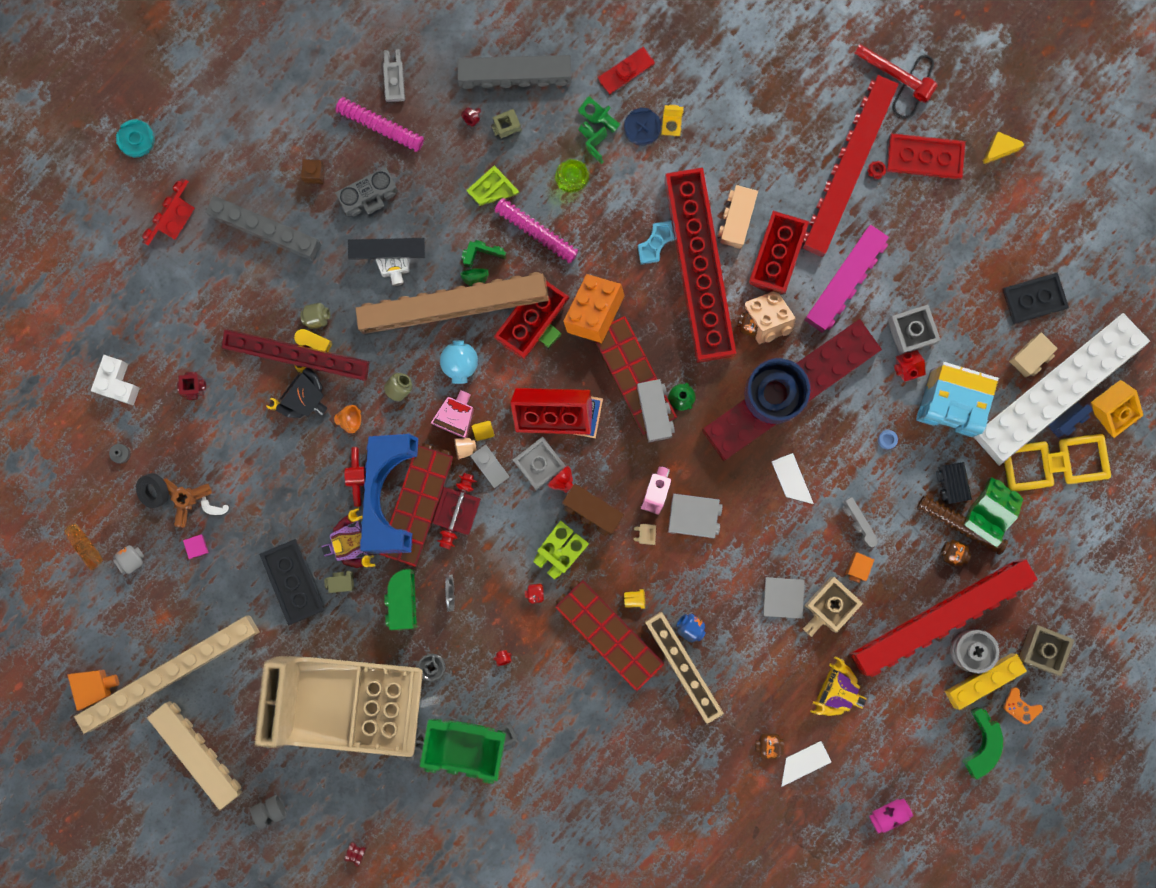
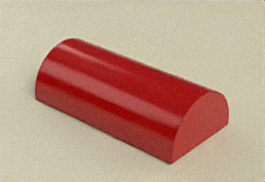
[749,211,809,295]
[494,281,570,360]

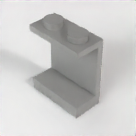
[668,494,722,539]

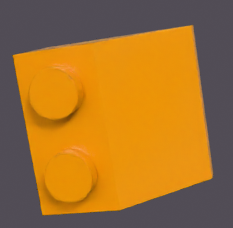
[1091,380,1144,438]

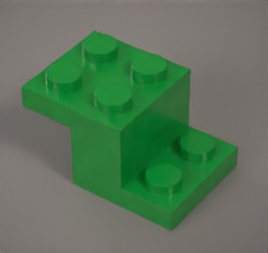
[965,477,1023,547]

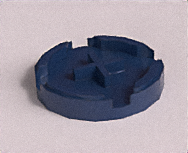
[624,108,661,146]

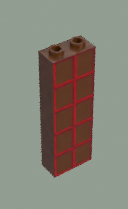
[594,316,677,437]
[379,443,455,567]
[555,580,664,691]

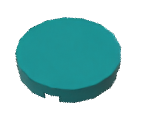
[116,119,155,158]

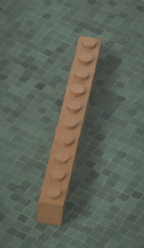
[356,272,549,334]

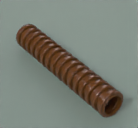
[917,495,1008,555]

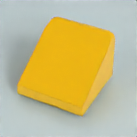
[472,421,494,441]

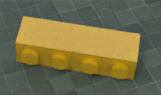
[944,653,1027,710]

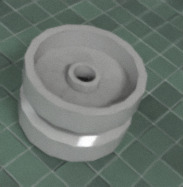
[950,629,1000,673]

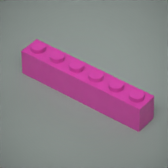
[804,224,889,333]

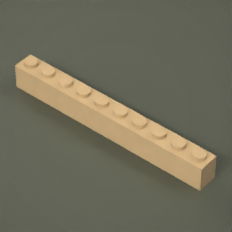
[75,616,260,734]

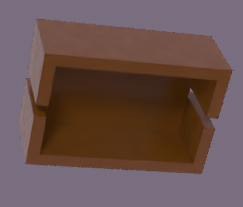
[562,483,624,536]

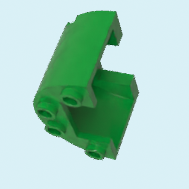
[420,719,506,784]

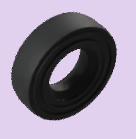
[136,473,169,508]

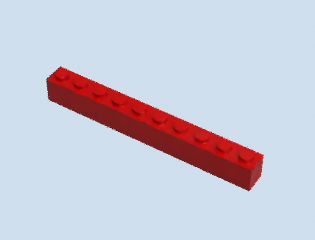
[802,75,899,258]

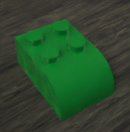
[385,569,417,630]

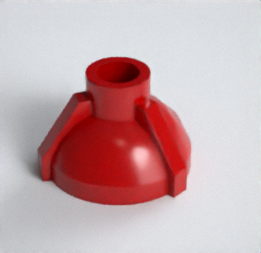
[547,465,573,493]

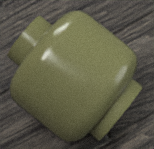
[300,303,330,329]
[384,373,413,401]

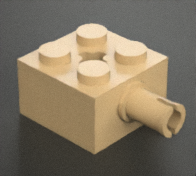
[802,577,863,637]

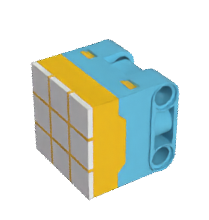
[916,362,999,437]

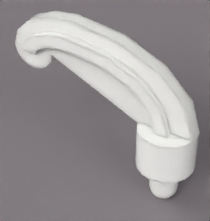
[201,496,229,515]

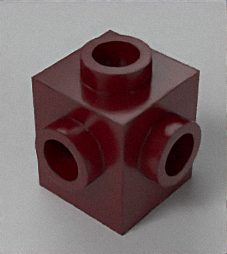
[177,372,207,400]

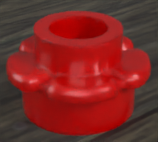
[868,161,886,179]
[493,650,512,666]

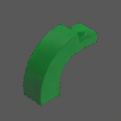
[962,707,1003,780]

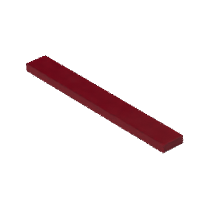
[221,329,370,381]

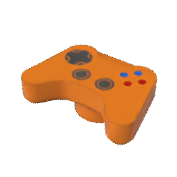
[1003,687,1043,724]

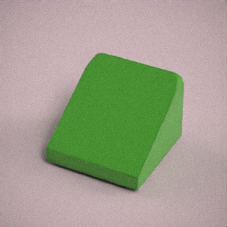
[539,324,561,349]

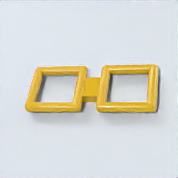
[1004,434,1111,491]

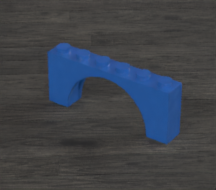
[360,434,418,554]

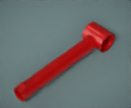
[854,44,938,103]

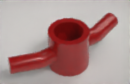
[345,447,366,507]

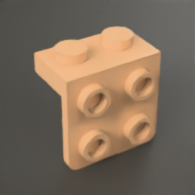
[745,292,796,344]

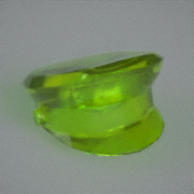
[555,159,589,193]

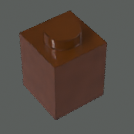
[301,159,325,184]

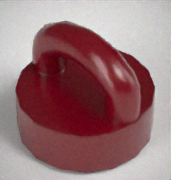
[461,107,481,126]

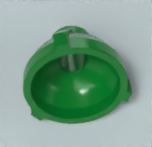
[460,268,489,287]
[667,383,695,411]

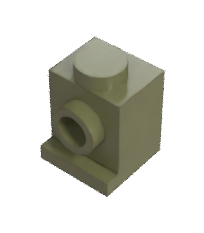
[491,109,521,138]
[324,571,355,593]

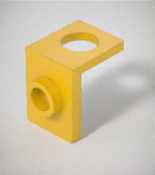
[662,105,684,136]

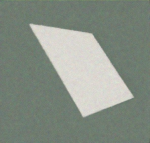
[772,453,814,504]
[781,741,831,787]

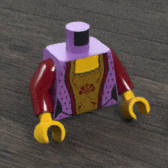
[322,508,375,568]

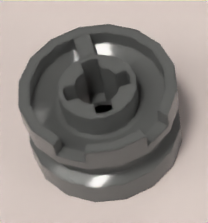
[418,654,446,681]

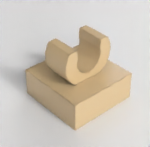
[634,524,656,545]

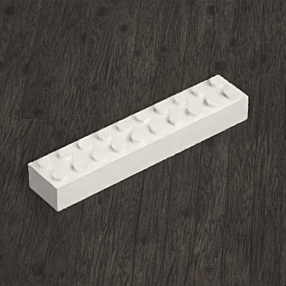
[974,313,1150,466]

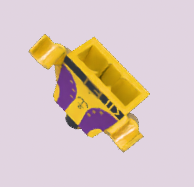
[810,656,866,716]

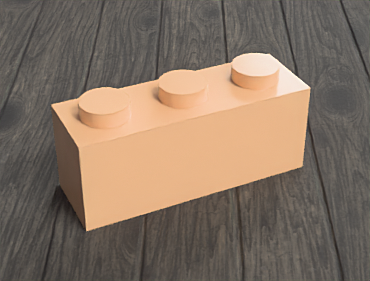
[718,185,758,249]

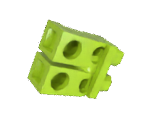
[533,520,589,579]

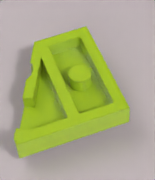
[467,165,519,206]

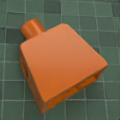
[68,670,119,711]

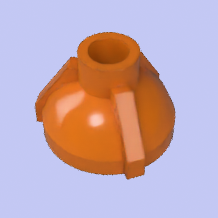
[334,405,361,433]

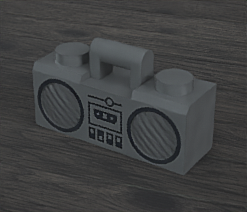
[335,167,398,217]

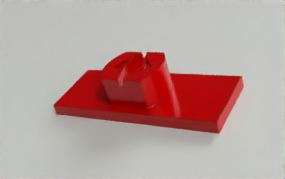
[598,47,655,95]

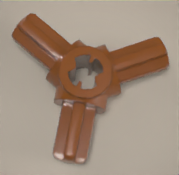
[163,478,212,528]

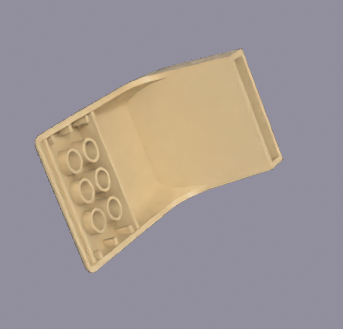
[255,656,423,757]

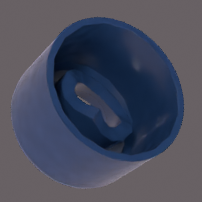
[744,358,810,424]

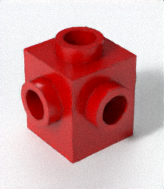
[894,350,926,382]

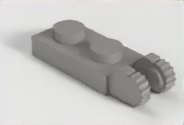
[383,49,405,102]
[843,497,878,547]

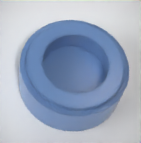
[878,430,898,450]

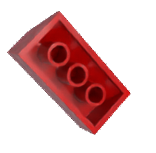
[510,388,592,435]

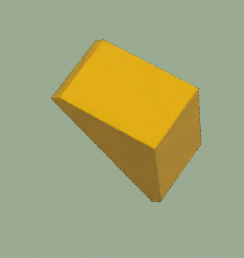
[983,132,1024,164]

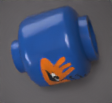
[676,614,706,643]

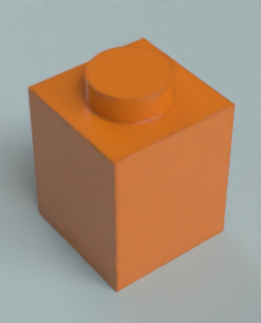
[845,552,875,583]

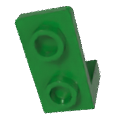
[461,240,507,268]

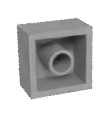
[887,304,941,355]

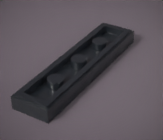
[348,238,425,260]

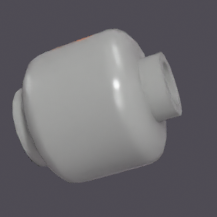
[114,545,144,574]

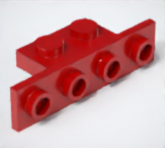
[142,179,195,246]

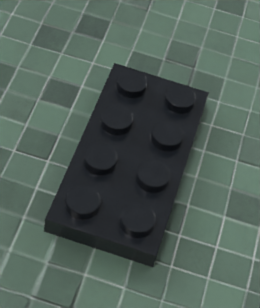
[259,539,325,626]

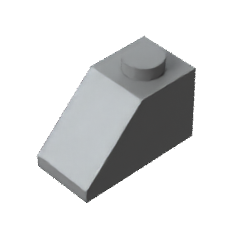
[471,445,509,488]

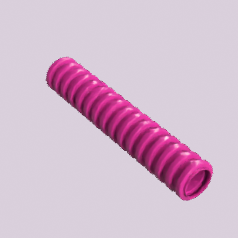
[335,97,424,152]
[495,198,578,264]

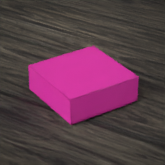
[183,534,209,559]

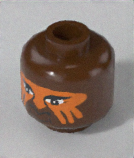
[737,311,758,337]
[940,539,971,568]
[755,733,784,759]

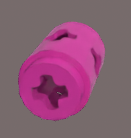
[869,798,913,834]

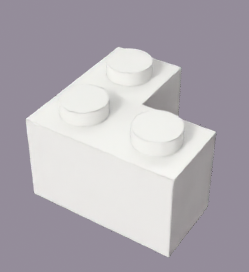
[91,355,140,406]

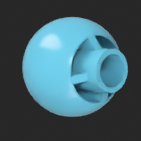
[440,340,478,384]

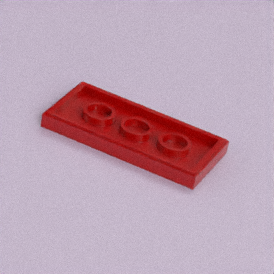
[886,133,966,179]

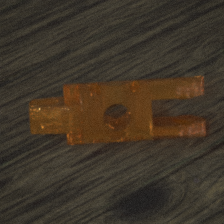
[64,524,103,571]

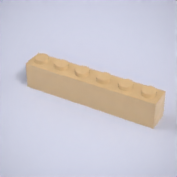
[645,612,724,724]
[147,701,243,810]

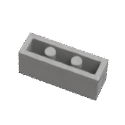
[637,379,675,442]

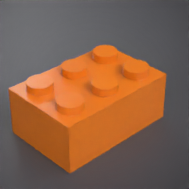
[563,274,625,343]

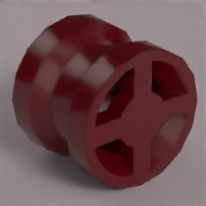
[344,842,367,867]

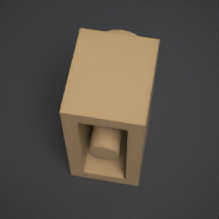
[1009,332,1058,377]

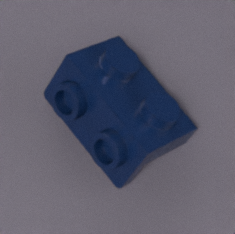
[1048,402,1093,438]

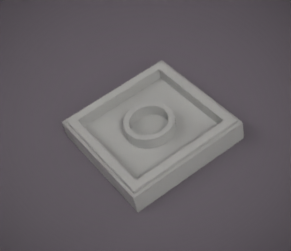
[513,437,566,490]
[763,577,805,619]

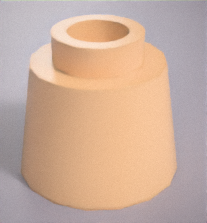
[454,438,477,460]

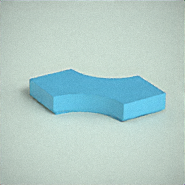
[637,220,675,265]

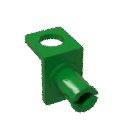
[578,97,620,133]
[578,122,608,164]

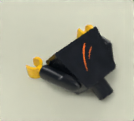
[266,365,327,418]

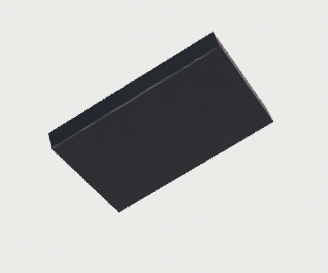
[1002,272,1069,325]

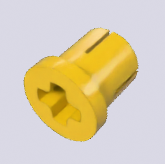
[624,589,645,609]

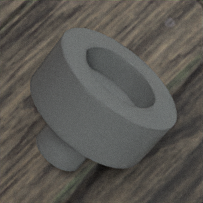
[109,444,131,464]

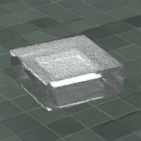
[420,694,442,708]

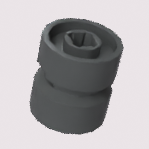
[250,795,287,830]

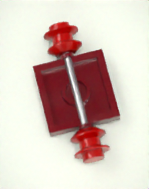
[432,473,481,549]

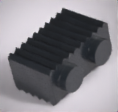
[936,462,972,504]

